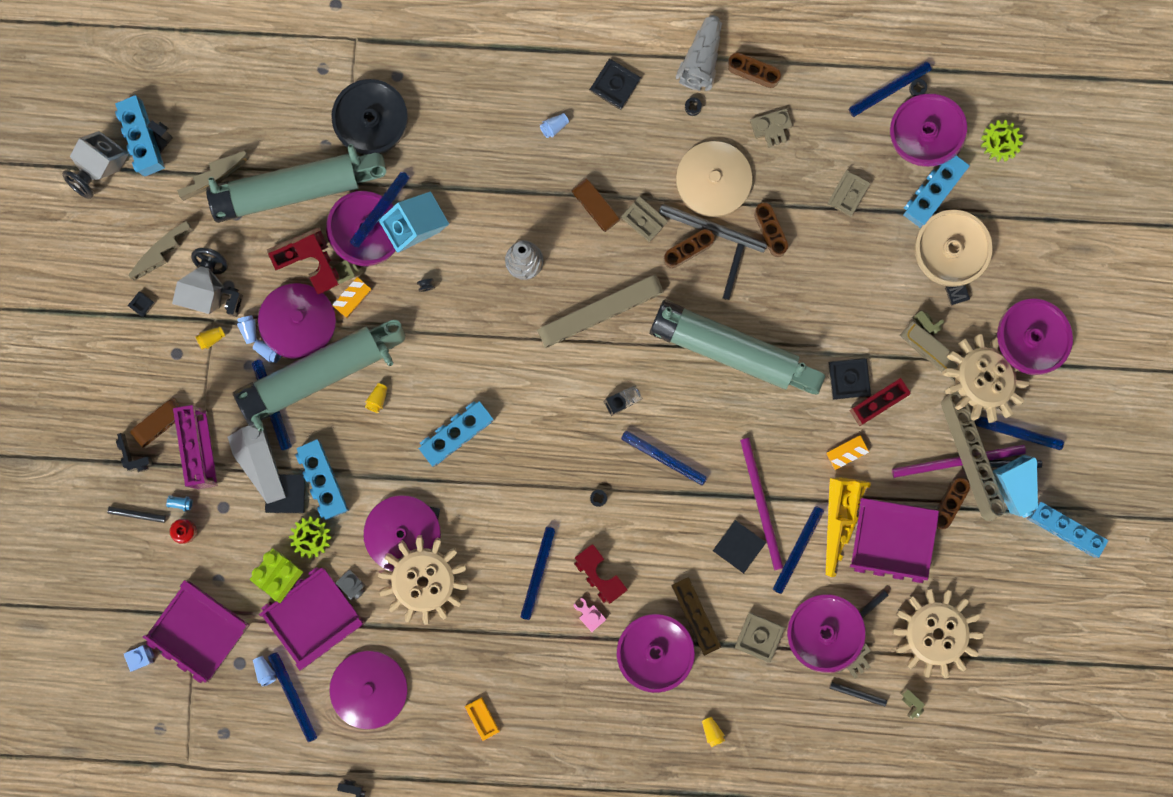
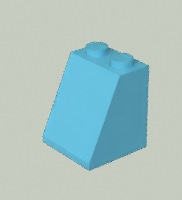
[379,191,449,253]
[993,455,1038,518]

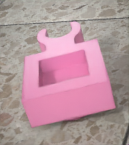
[574,598,606,632]

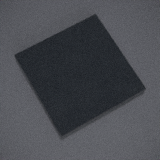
[589,58,641,110]
[828,358,871,400]
[265,474,305,513]
[713,520,766,574]

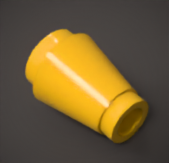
[195,327,225,350]
[365,383,388,413]
[702,717,725,747]

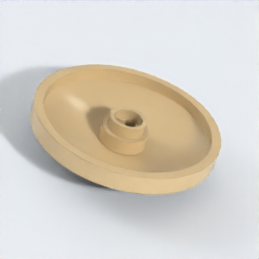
[676,141,752,217]
[915,210,992,287]

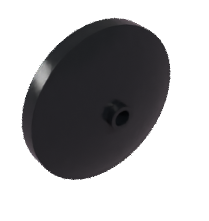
[331,79,408,155]

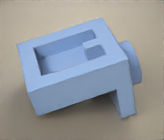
[124,645,154,672]

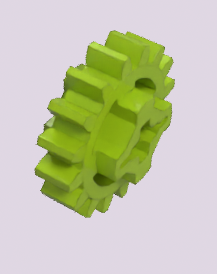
[981,120,1023,162]
[289,517,332,559]

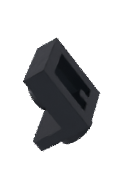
[221,287,243,317]

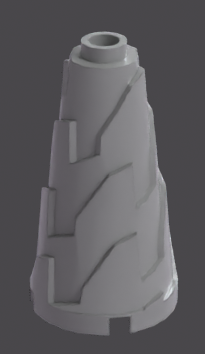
[676,15,722,91]
[505,240,543,280]

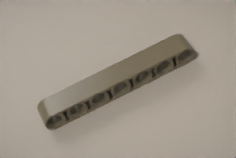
[537,275,664,348]
[941,391,1006,521]

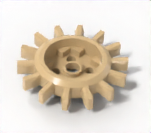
[942,334,1029,423]
[378,535,467,625]
[892,589,983,678]

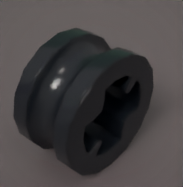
[909,79,927,97]
[685,97,702,116]
[417,278,435,292]
[590,489,607,507]

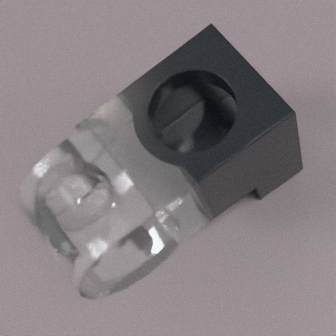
[603,385,643,417]

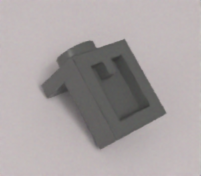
[336,569,366,600]

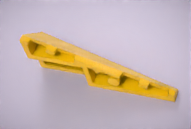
[825,477,871,577]

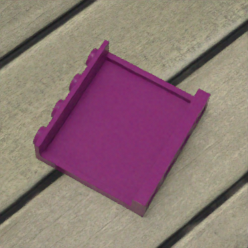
[850,498,939,583]
[259,567,365,671]
[143,580,250,683]

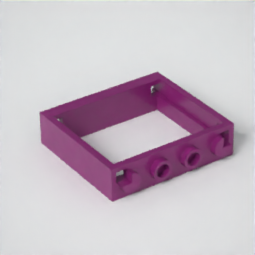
[173,405,218,489]

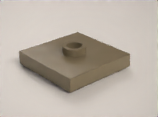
[734,612,785,663]

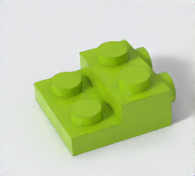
[249,548,303,603]

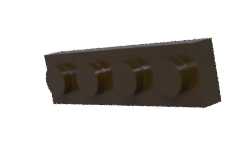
[671,577,722,656]

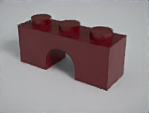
[291,230,340,295]
[574,544,628,604]

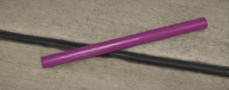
[740,438,783,571]
[892,445,1026,478]

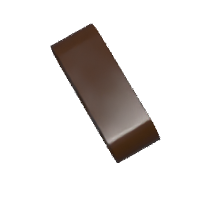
[727,53,781,88]
[571,178,620,232]
[754,203,788,257]
[664,230,714,269]
[130,398,181,448]
[936,478,970,530]

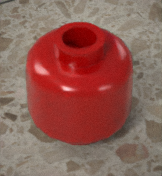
[170,519,197,544]

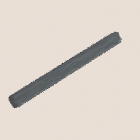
[659,204,767,253]

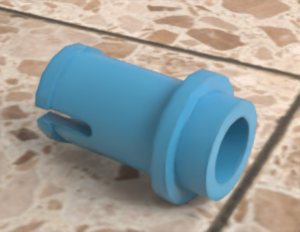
[166,495,193,512]

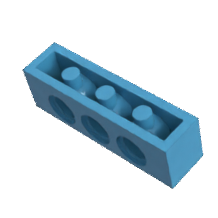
[115,95,165,177]
[903,156,970,228]
[418,401,494,467]
[295,439,349,520]
[1026,502,1109,558]

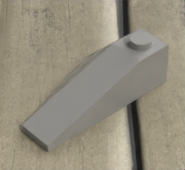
[228,425,286,504]

